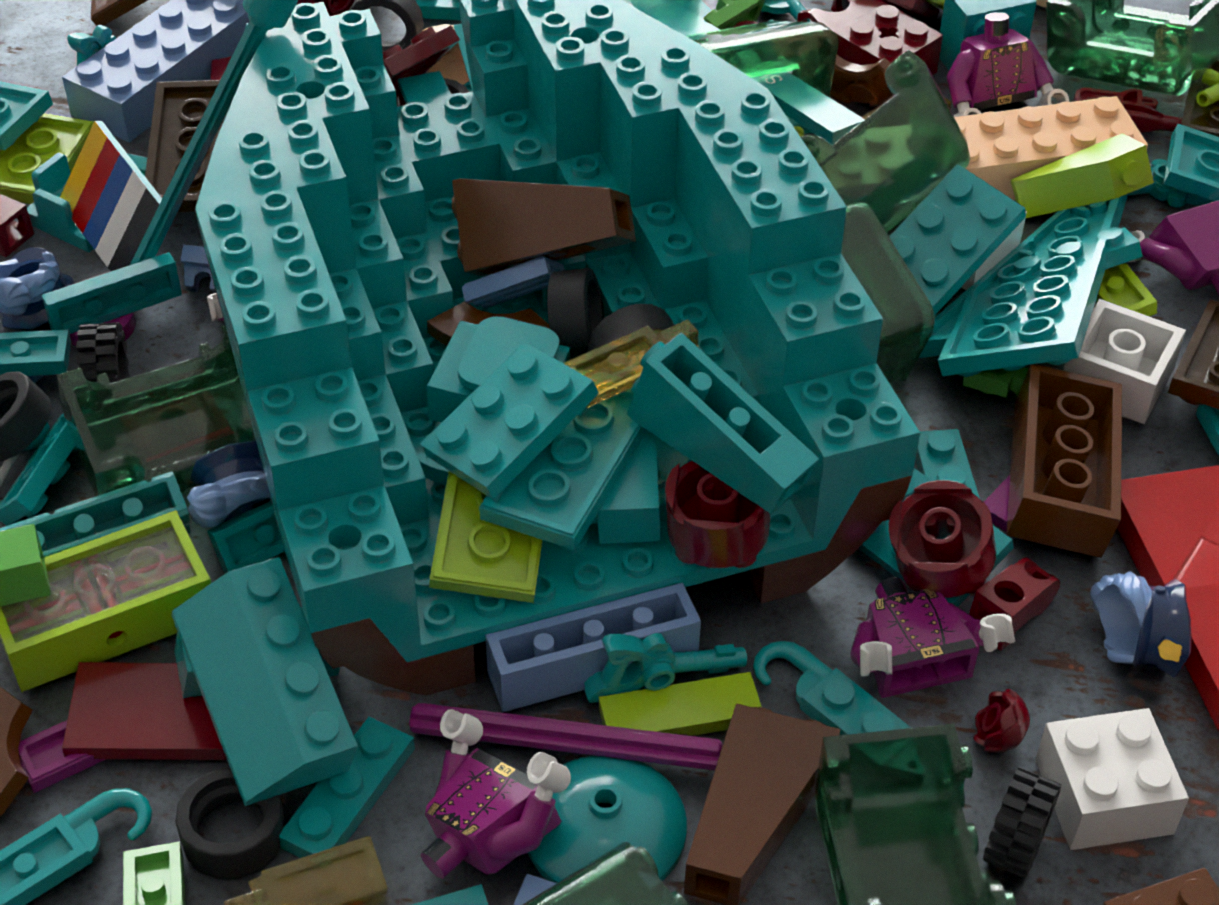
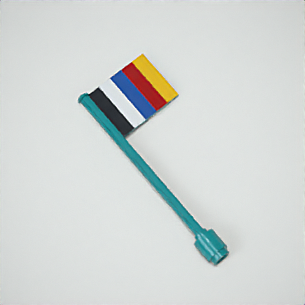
[60,0,298,271]

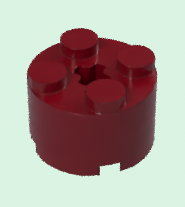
[665,461,770,568]
[889,480,997,598]

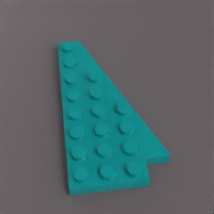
[907,194,1127,377]

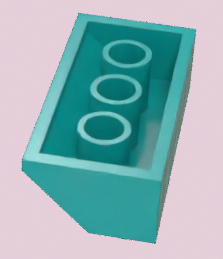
[171,557,358,806]

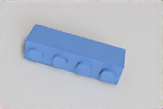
[486,582,701,712]

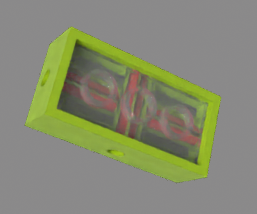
[0,510,211,692]

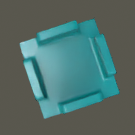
[27,153,93,253]

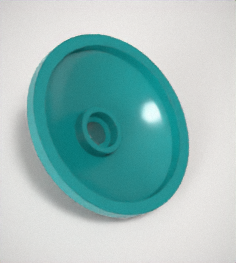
[528,755,687,901]

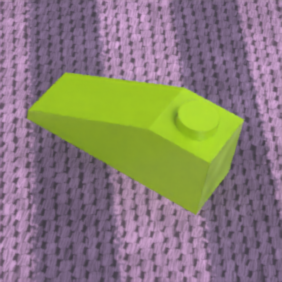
[1011,133,1154,218]

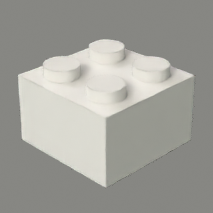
[1063,299,1186,424]
[1035,708,1189,850]

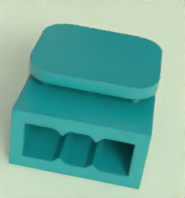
[427,316,575,423]

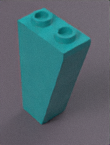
[627,332,819,515]

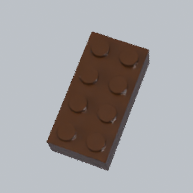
[1006,364,1122,558]

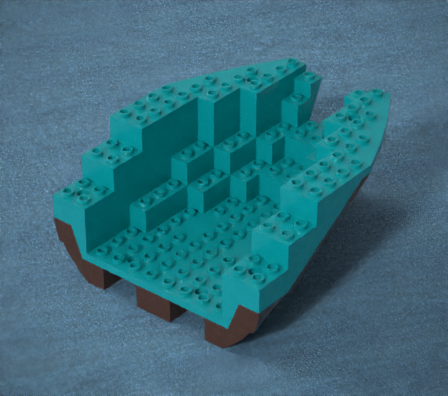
[195,0,920,696]

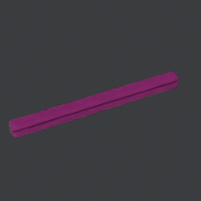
[409,703,723,771]

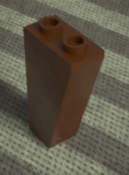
[451,178,636,277]
[684,703,841,905]

